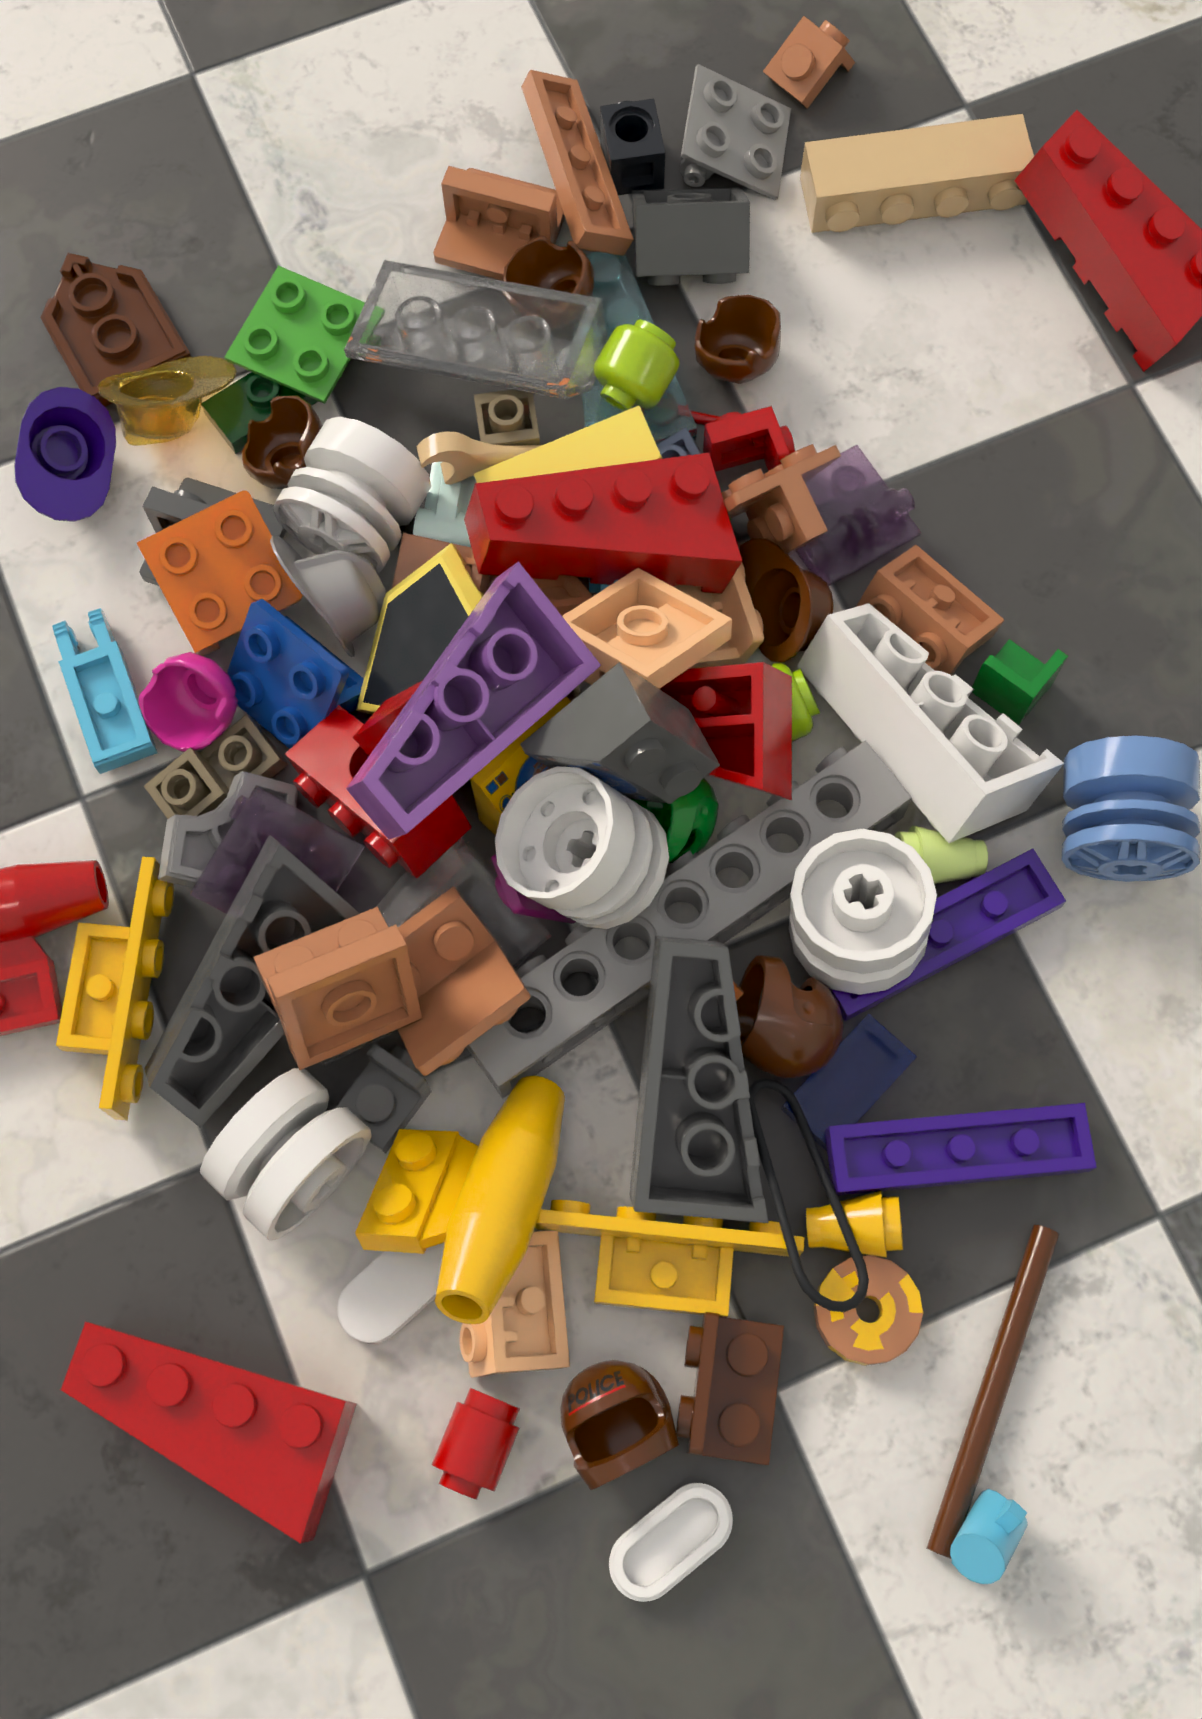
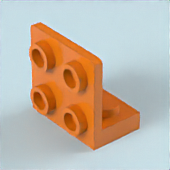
[137,490,303,656]

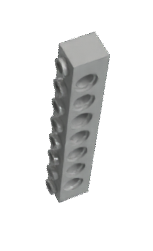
[466,740,912,1099]

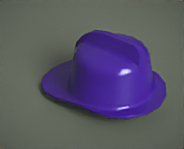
[14,387,116,522]

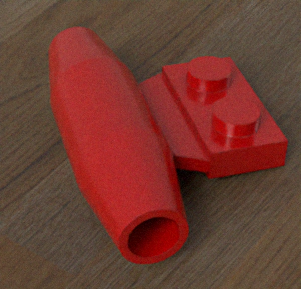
[0,860,109,1036]

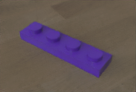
[824,848,1066,1021]
[824,1103,1097,1195]

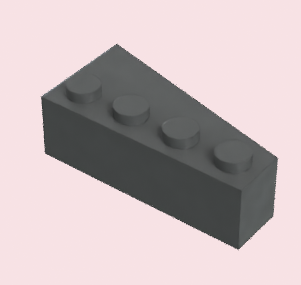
[144,835,360,1128]
[629,936,769,1223]

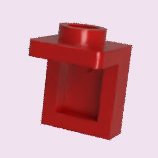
[703,406,795,472]

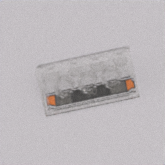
[344,260,608,399]

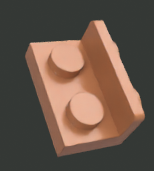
[856,545,1005,676]

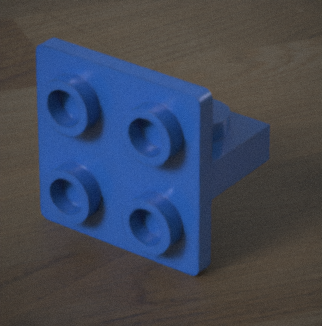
[227,599,364,749]

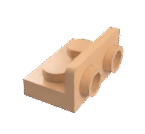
[459,1231,570,1378]

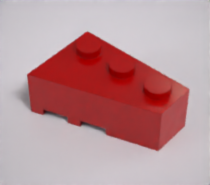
[660,662,792,800]

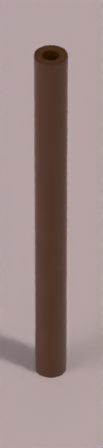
[926,1225,1059,1559]

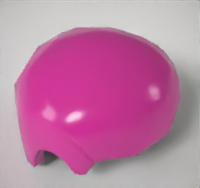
[139,652,238,752]

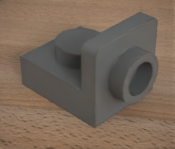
[334,1043,432,1154]

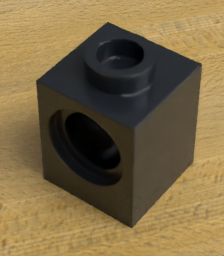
[600,98,665,195]

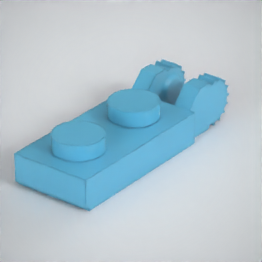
[52,608,158,774]

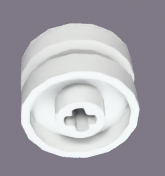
[789,829,937,995]
[200,1068,372,1241]

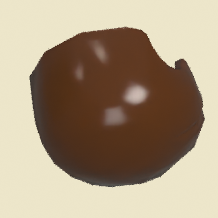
[502,236,595,325]
[694,295,781,384]
[241,395,323,489]

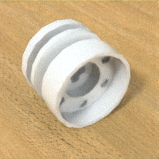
[273,417,432,575]
[495,766,669,929]

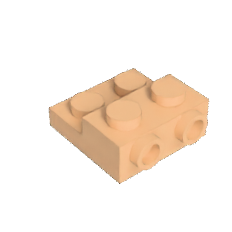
[562,568,732,689]

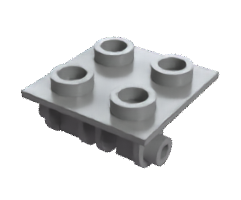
[680,64,791,200]

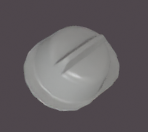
[270,535,387,657]

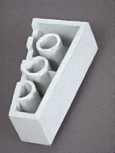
[797,603,1064,843]

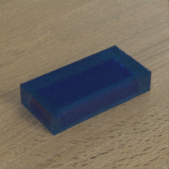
[781,1014,917,1151]

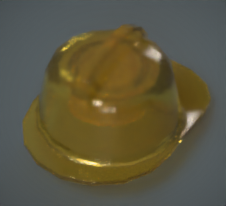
[97,356,237,446]

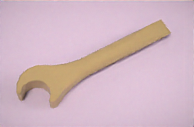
[416,432,542,485]

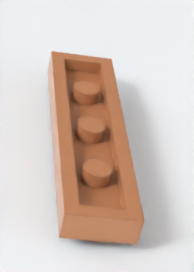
[521,69,634,256]

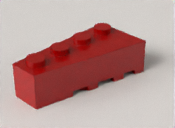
[1014,110,1202,372]
[464,453,742,594]
[61,1321,357,1544]

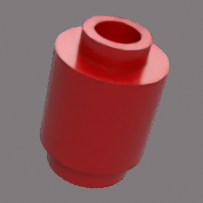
[431,1388,520,1500]

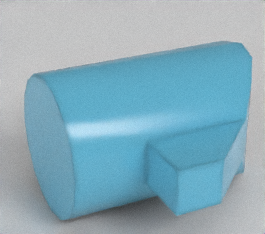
[950,1489,1028,1584]

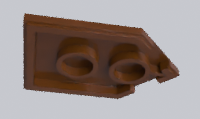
[40,253,192,407]

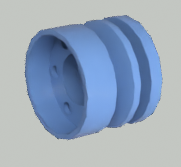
[1062,735,1200,882]

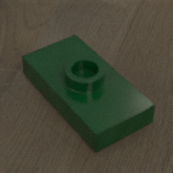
[201,372,319,454]

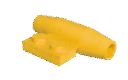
[355,1076,565,1324]

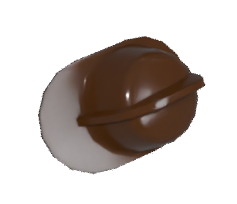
[739,538,834,663]

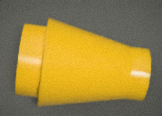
[806,1190,903,1258]

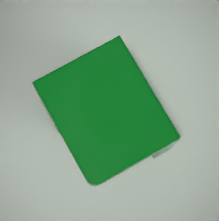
[972,639,1068,726]

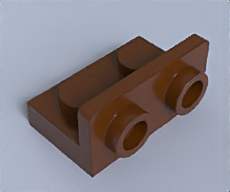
[676,1312,784,1465]

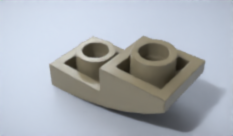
[144,714,288,819]

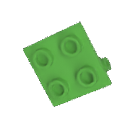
[224,265,378,404]

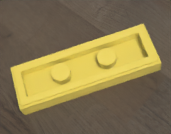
[474,406,662,483]

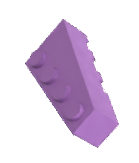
[346,562,601,840]

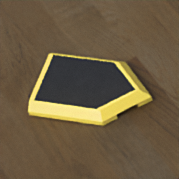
[356,543,484,714]

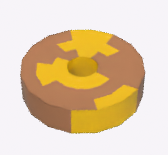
[813,1255,923,1366]

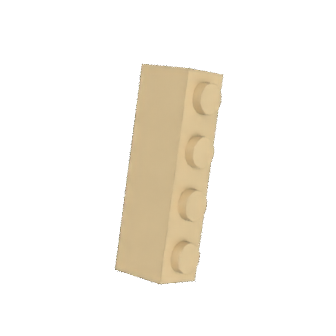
[800,114,1034,233]

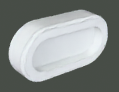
[337,1242,445,1344]
[609,1483,733,1602]

